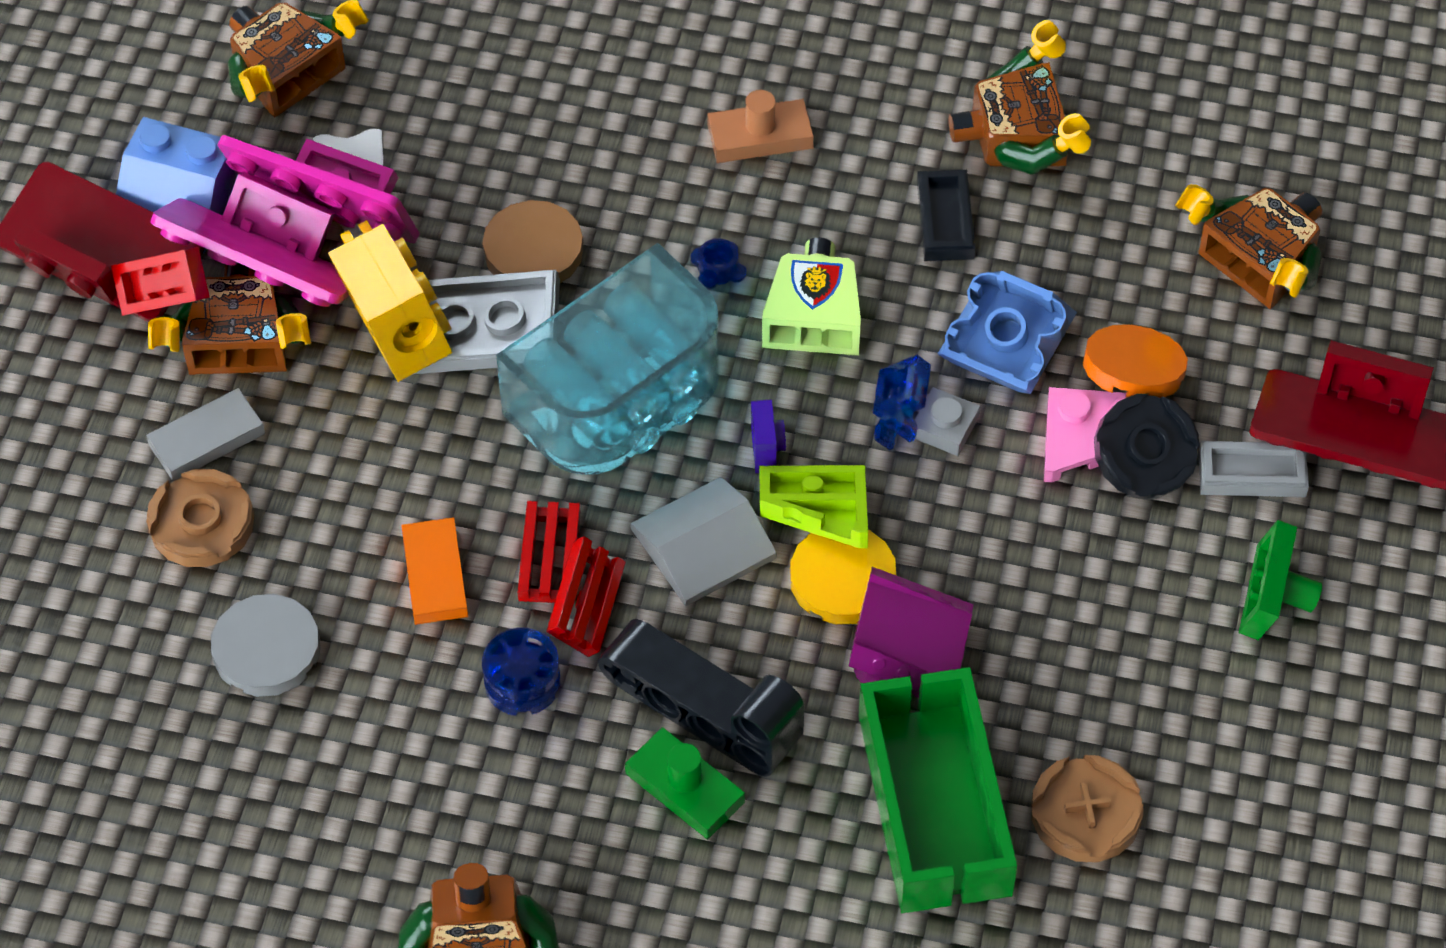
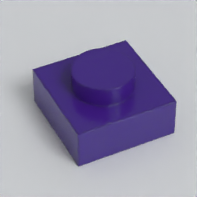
[751,400,786,474]

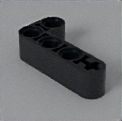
[597,619,804,777]

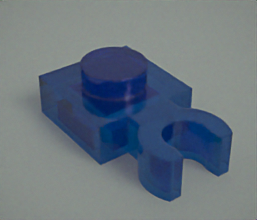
[873,354,931,450]

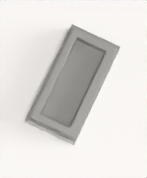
[146,388,265,481]
[1198,441,1309,497]

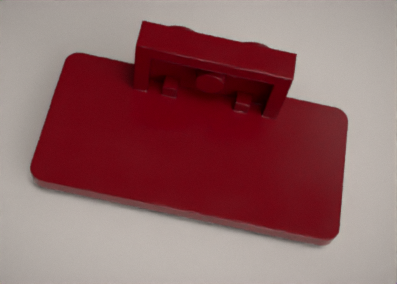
[0,162,205,322]
[1249,340,1446,490]

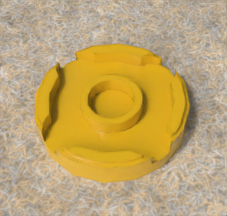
[790,530,897,625]

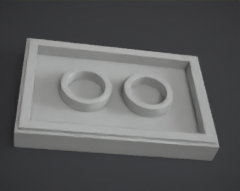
[414,269,560,374]

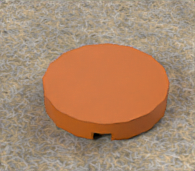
[1083,325,1188,398]

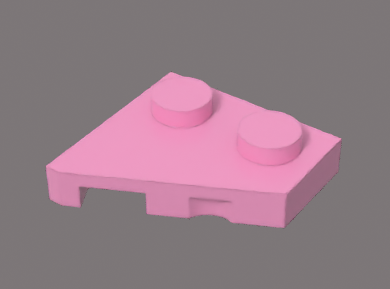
[1044,387,1127,483]

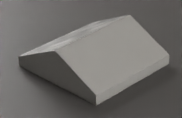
[630,477,777,607]

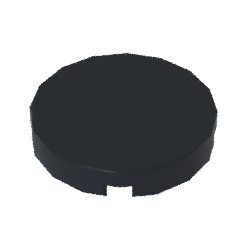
[1094,394,1199,499]

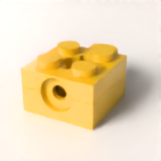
[328,220,452,382]

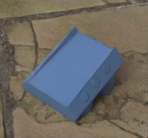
[938,271,1077,394]

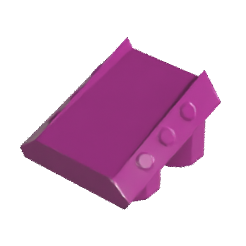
[848,567,974,698]

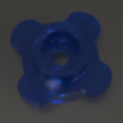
[690,238,747,290]

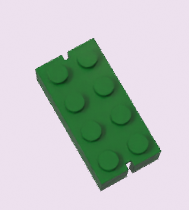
[859,667,1017,914]

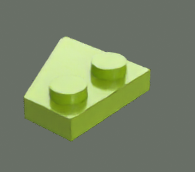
[759,465,868,548]

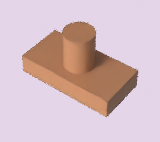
[707,90,813,163]

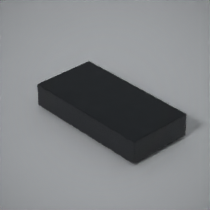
[917,169,975,262]

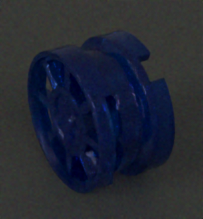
[482,628,561,716]

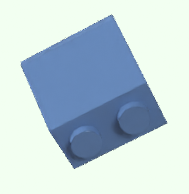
[116,117,238,253]

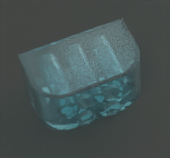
[496,243,719,475]

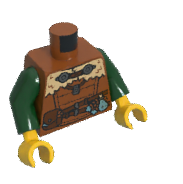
[228,0,370,118]
[949,20,1091,175]
[1175,184,1322,309]
[148,262,311,375]
[398,863,560,948]

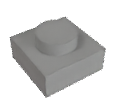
[911,387,980,456]

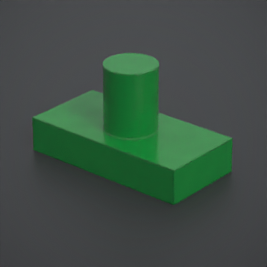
[1239,520,1322,640]
[625,727,745,840]

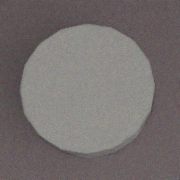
[211,594,320,697]

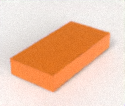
[401,517,468,625]

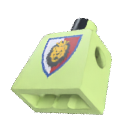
[762,237,861,356]

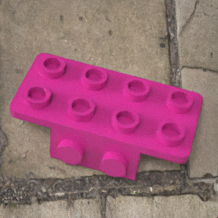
[217,135,420,243]
[150,171,349,307]

